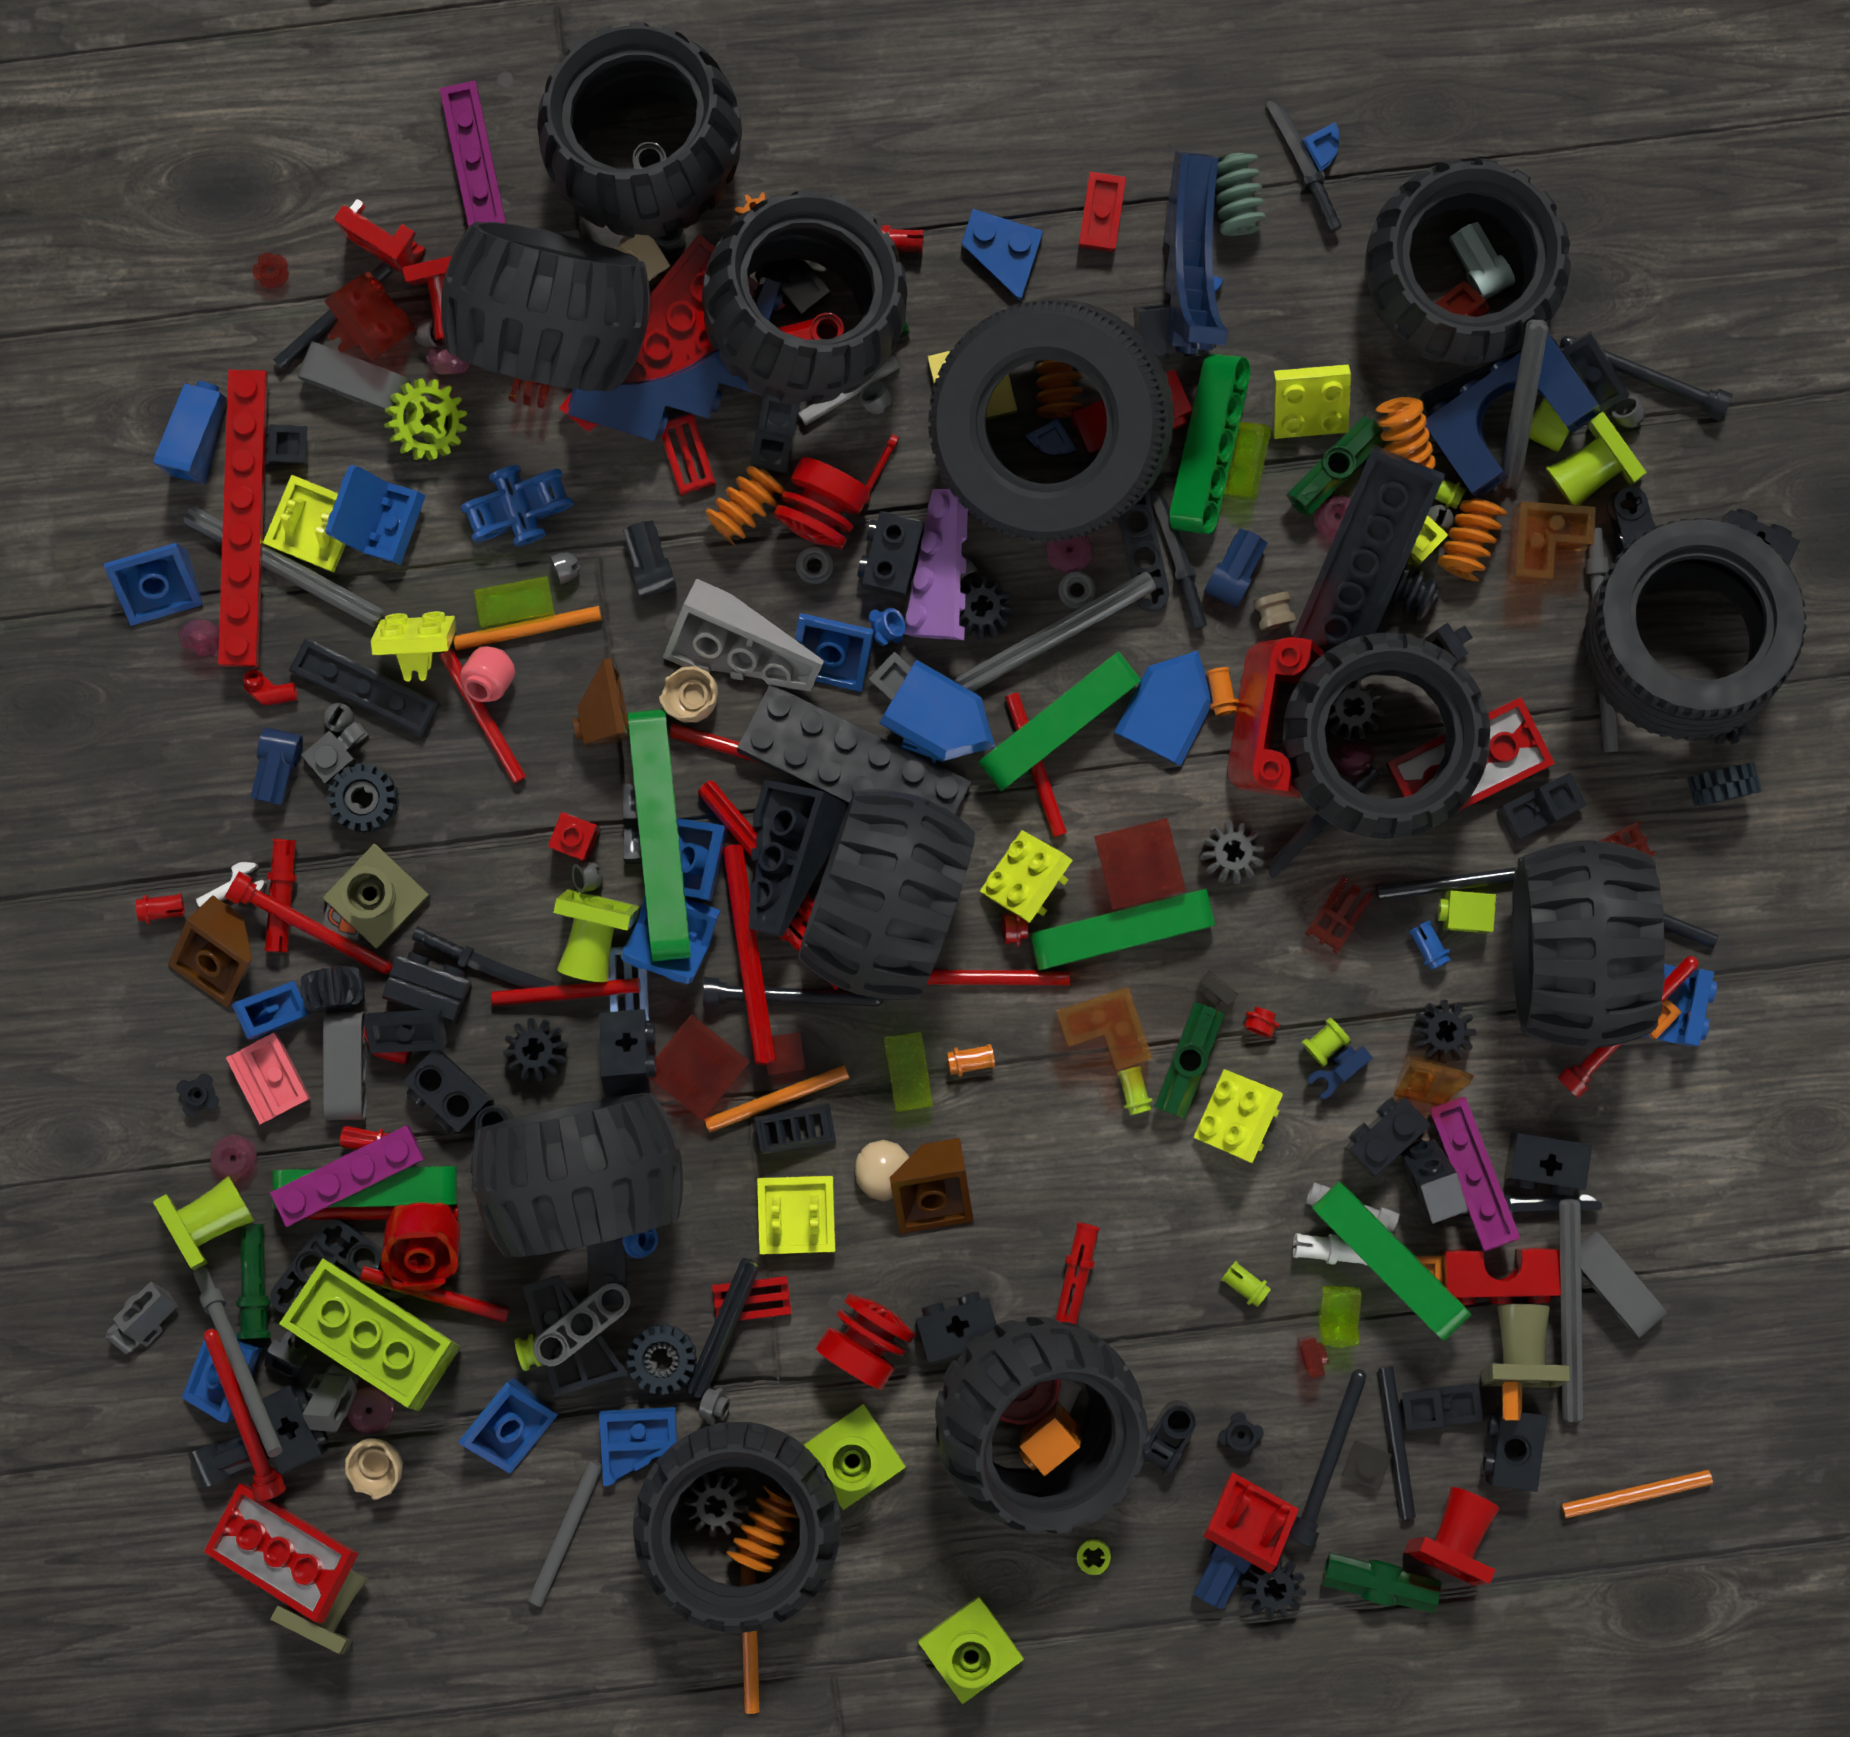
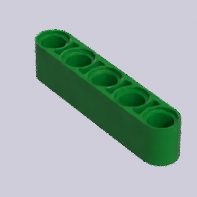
[1169,354,1251,534]
[978,651,1142,791]
[1029,889,1216,971]
[272,1166,457,1208]
[1312,1180,1472,1342]

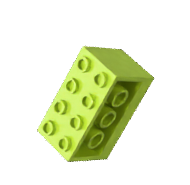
[279,1259,461,1411]

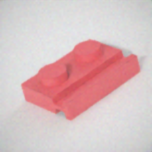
[226,1032,311,1124]

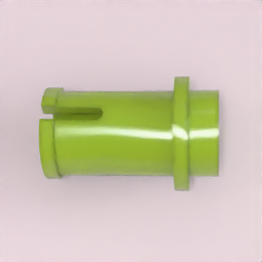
[1435,479,1466,509]
[1117,1066,1153,1115]
[1221,1261,1271,1307]

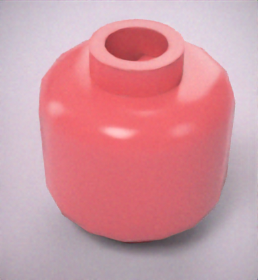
[460,646,516,702]

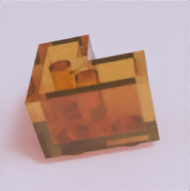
[1508,501,1596,585]
[1055,987,1153,1071]

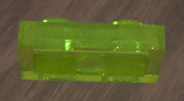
[1224,422,1271,500]
[474,576,555,628]
[884,1032,933,1112]

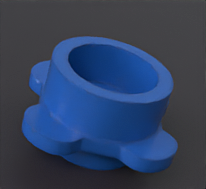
[869,608,906,646]

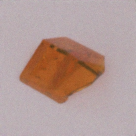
[1394,1054,1474,1106]

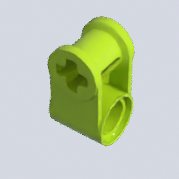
[1529,398,1569,453]

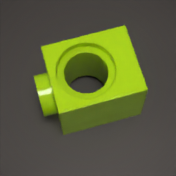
[1437,891,1496,934]

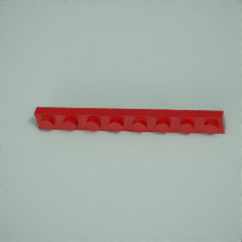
[218,370,268,667]

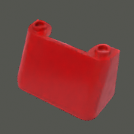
[1227,637,1324,799]

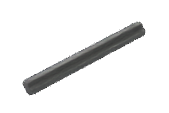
[1501,319,1548,490]

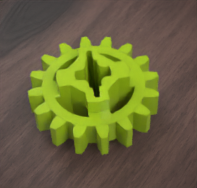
[384,378,467,460]

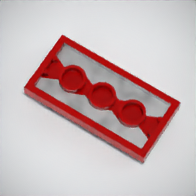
[1386,697,1555,812]
[204,1483,359,1623]

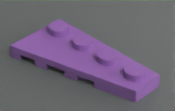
[904,489,968,640]

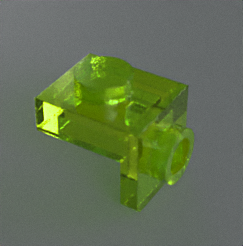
[1318,1286,1361,1348]

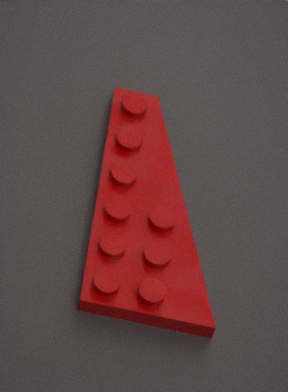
[559,234,785,432]

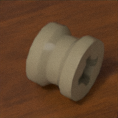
[1253,592,1297,631]

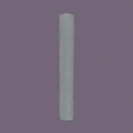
[798,355,900,425]

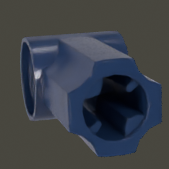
[1204,528,1268,608]
[250,727,303,806]
[1193,1543,1251,1610]

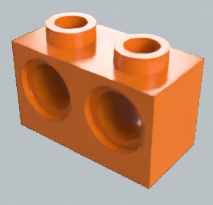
[1019,1400,1081,1476]

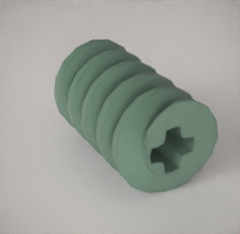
[1215,153,1266,236]

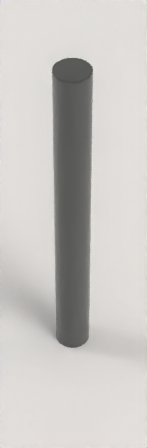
[528,1460,602,1607]

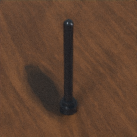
[1560,335,1733,422]
[703,977,884,1008]
[1288,1369,1366,1548]

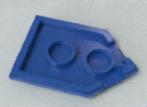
[1114,650,1213,766]
[879,660,995,761]

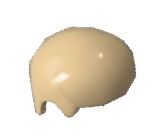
[659,666,718,723]
[855,1140,909,1201]
[345,1438,403,1500]

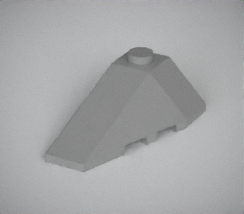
[663,579,824,691]

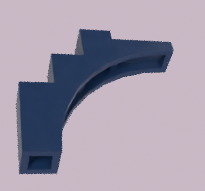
[1164,151,1228,354]
[566,277,783,441]

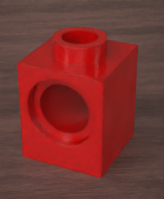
[548,812,601,862]

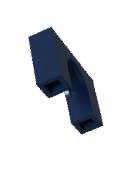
[1425,333,1603,498]

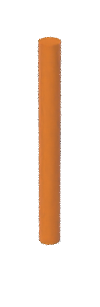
[453,606,602,651]
[704,1065,850,1133]
[1561,1470,1713,1519]
[740,1564,760,1714]

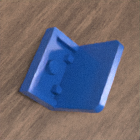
[326,465,426,565]
[621,895,721,984]
[1643,964,1717,1047]

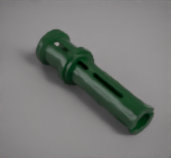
[236,1224,271,1339]

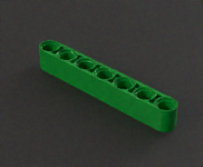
[628,708,691,962]

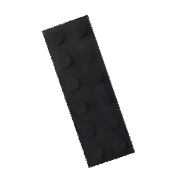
[1292,445,1445,654]
[736,685,971,814]

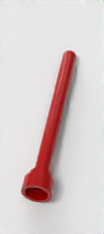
[224,871,392,975]
[1557,956,1699,1098]
[204,1329,286,1501]

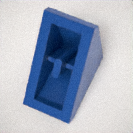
[232,981,310,1040]

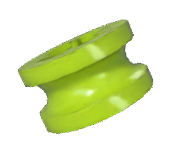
[515,1333,543,1371]
[1077,1539,1111,1575]

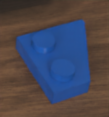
[961,209,1043,301]
[599,1407,678,1486]

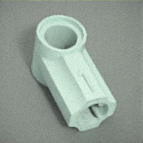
[1449,222,1515,302]

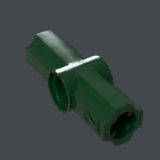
[1286,416,1384,518]
[1154,1002,1225,1119]
[1322,1552,1442,1613]

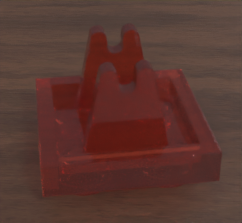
[324,271,416,361]
[1094,818,1186,910]
[651,1014,750,1120]

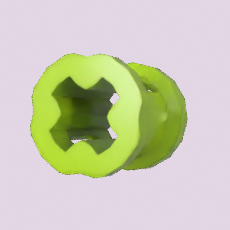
[1301,1018,1352,1067]

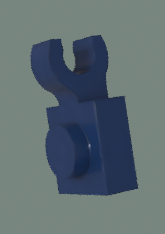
[1306,1045,1373,1099]

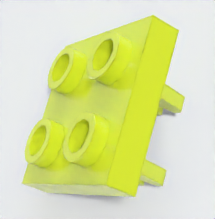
[1273,364,1351,439]
[263,475,346,573]
[371,611,456,682]
[980,830,1073,923]
[1193,1069,1283,1163]
[757,1176,836,1254]

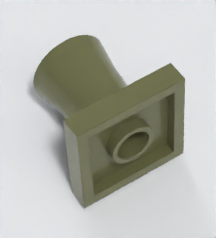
[323,843,430,950]
[1480,1304,1570,1388]
[270,1570,368,1654]

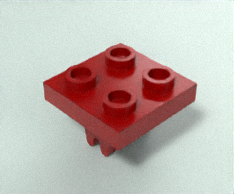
[1203,1472,1299,1574]

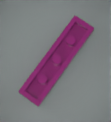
[439,80,507,227]
[1430,1096,1520,1252]
[270,1125,425,1227]

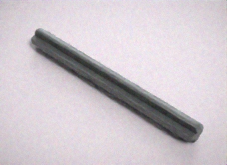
[183,506,384,627]
[955,572,1156,692]
[1559,1199,1583,1422]

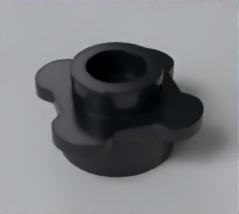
[176,1074,219,1116]
[1218,1412,1264,1458]

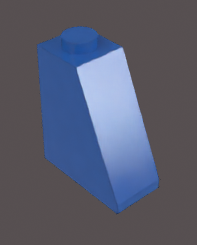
[153,381,227,485]

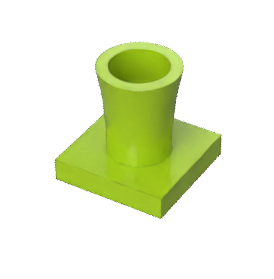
[1546,412,1647,510]
[553,889,640,982]
[153,1176,254,1271]
[803,1403,906,1510]
[918,1595,1024,1705]

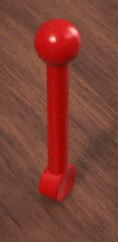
[865,434,900,504]

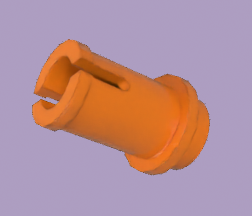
[1206,667,1239,716]
[946,1044,995,1077]

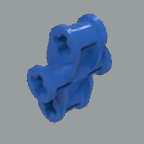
[460,465,574,547]

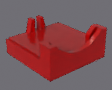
[334,199,426,275]

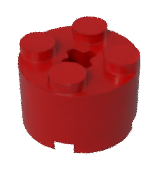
[381,1203,461,1291]

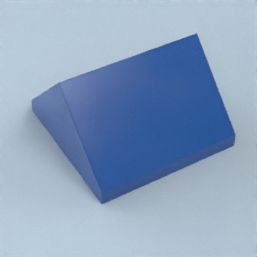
[104,543,203,626]
[795,613,875,692]
[677,818,728,903]
[182,1327,264,1423]
[458,1377,558,1473]

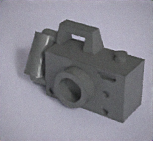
[105,1282,178,1354]
[302,1362,359,1432]

